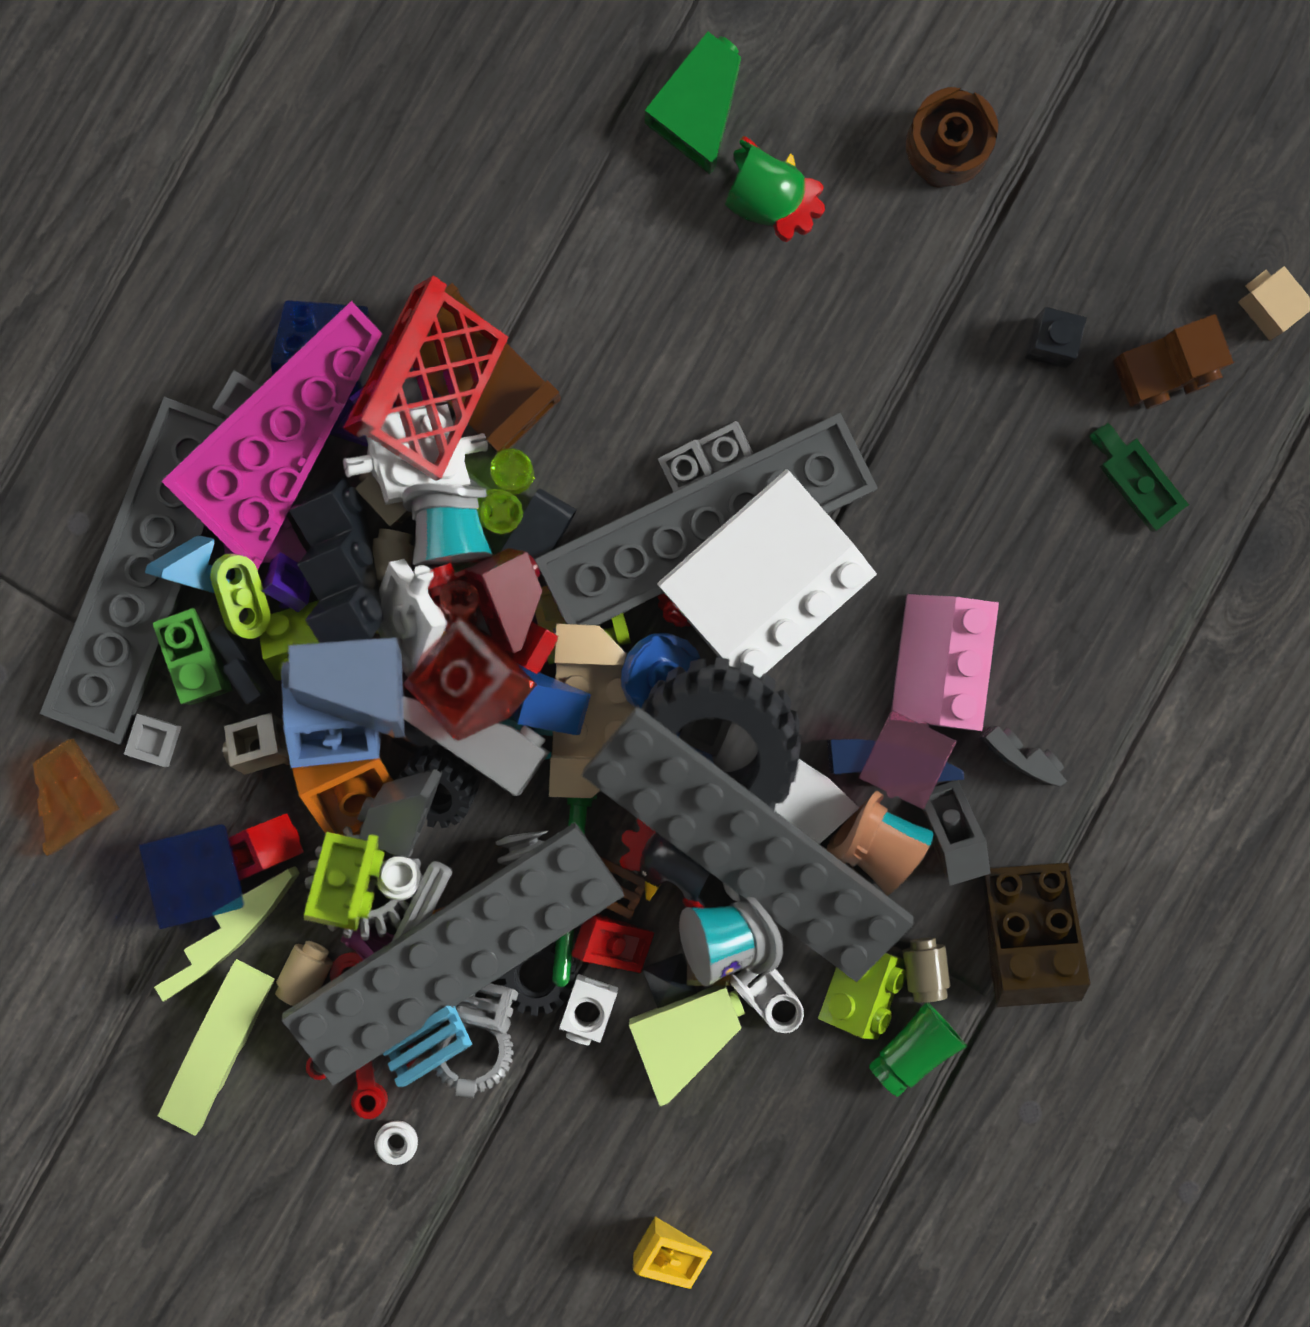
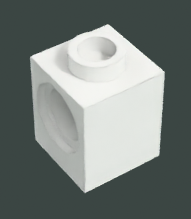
[559,974,618,1045]

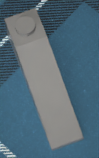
[403,696,550,796]

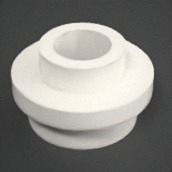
[374,1120,418,1165]

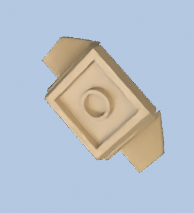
[549,624,635,798]

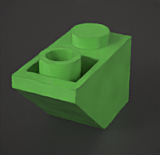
[152,608,233,705]

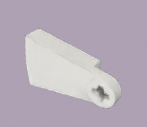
[723,759,859,902]

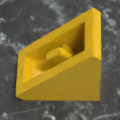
[633,1216,712,1289]

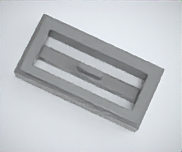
[448,983,519,1034]

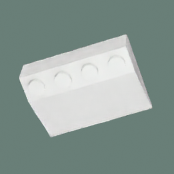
[657,469,877,677]

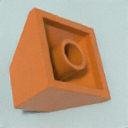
[292,757,394,836]

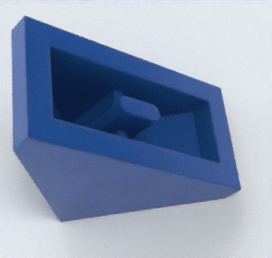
[507,665,591,735]

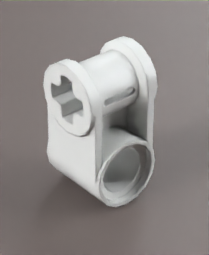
[730,968,804,1033]

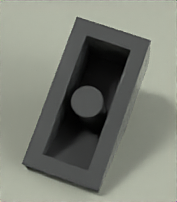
[358,769,442,858]
[918,780,991,886]

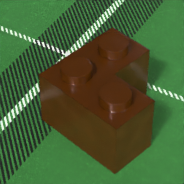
[1113,314,1234,410]

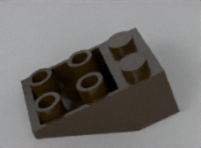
[983,863,1091,1007]

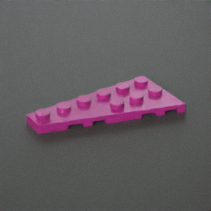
[162,301,382,571]

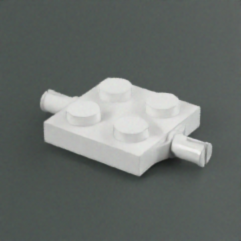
[343,404,488,505]
[377,559,447,681]

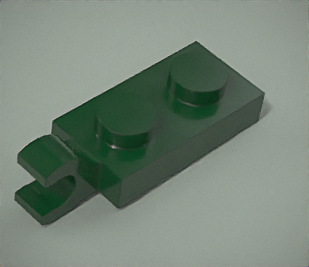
[1088,423,1189,532]

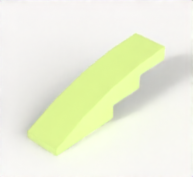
[155,866,300,1001]
[158,959,275,1136]

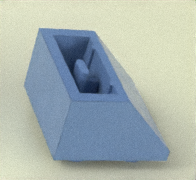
[281,670,382,768]

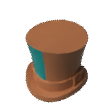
[827,791,933,896]

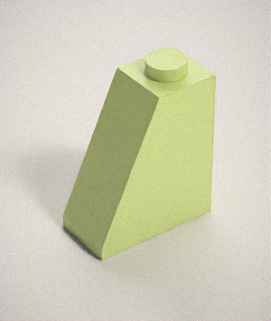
[629,986,745,1106]

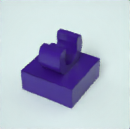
[262,552,312,612]

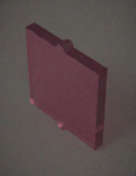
[859,710,957,809]

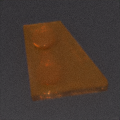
[33,739,120,856]

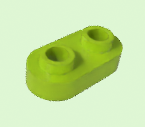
[210,554,271,639]

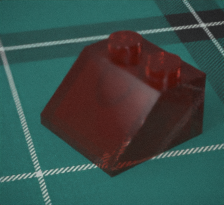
[403,618,537,741]

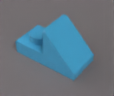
[145,536,233,593]

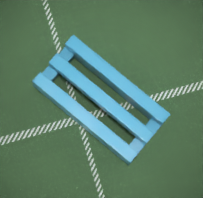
[383,1006,472,1087]

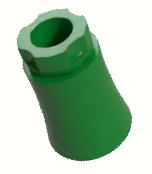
[869,1002,967,1097]

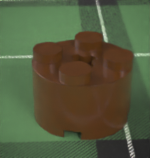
[906,87,998,188]

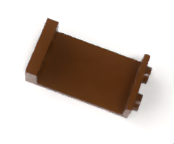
[412,283,561,457]

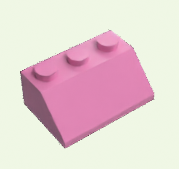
[890,594,999,731]

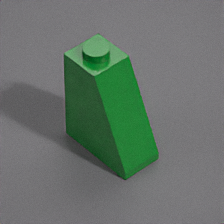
[645,31,741,174]

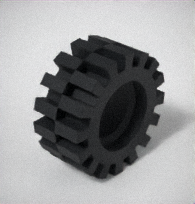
[397,745,479,828]
[497,941,576,1016]

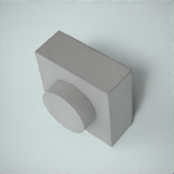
[124,714,182,767]

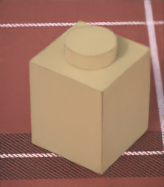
[1239,266,1310,340]

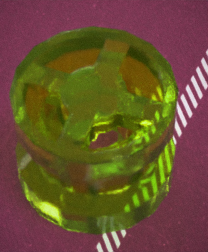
[490,448,535,495]
[477,488,523,534]

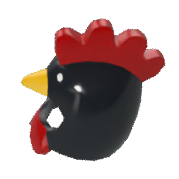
[619,818,710,908]

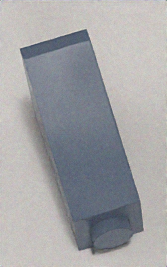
[282,638,404,737]

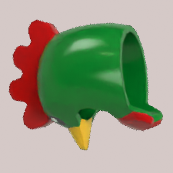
[725,136,825,242]

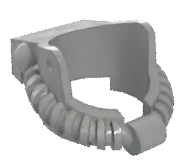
[430,993,514,1098]

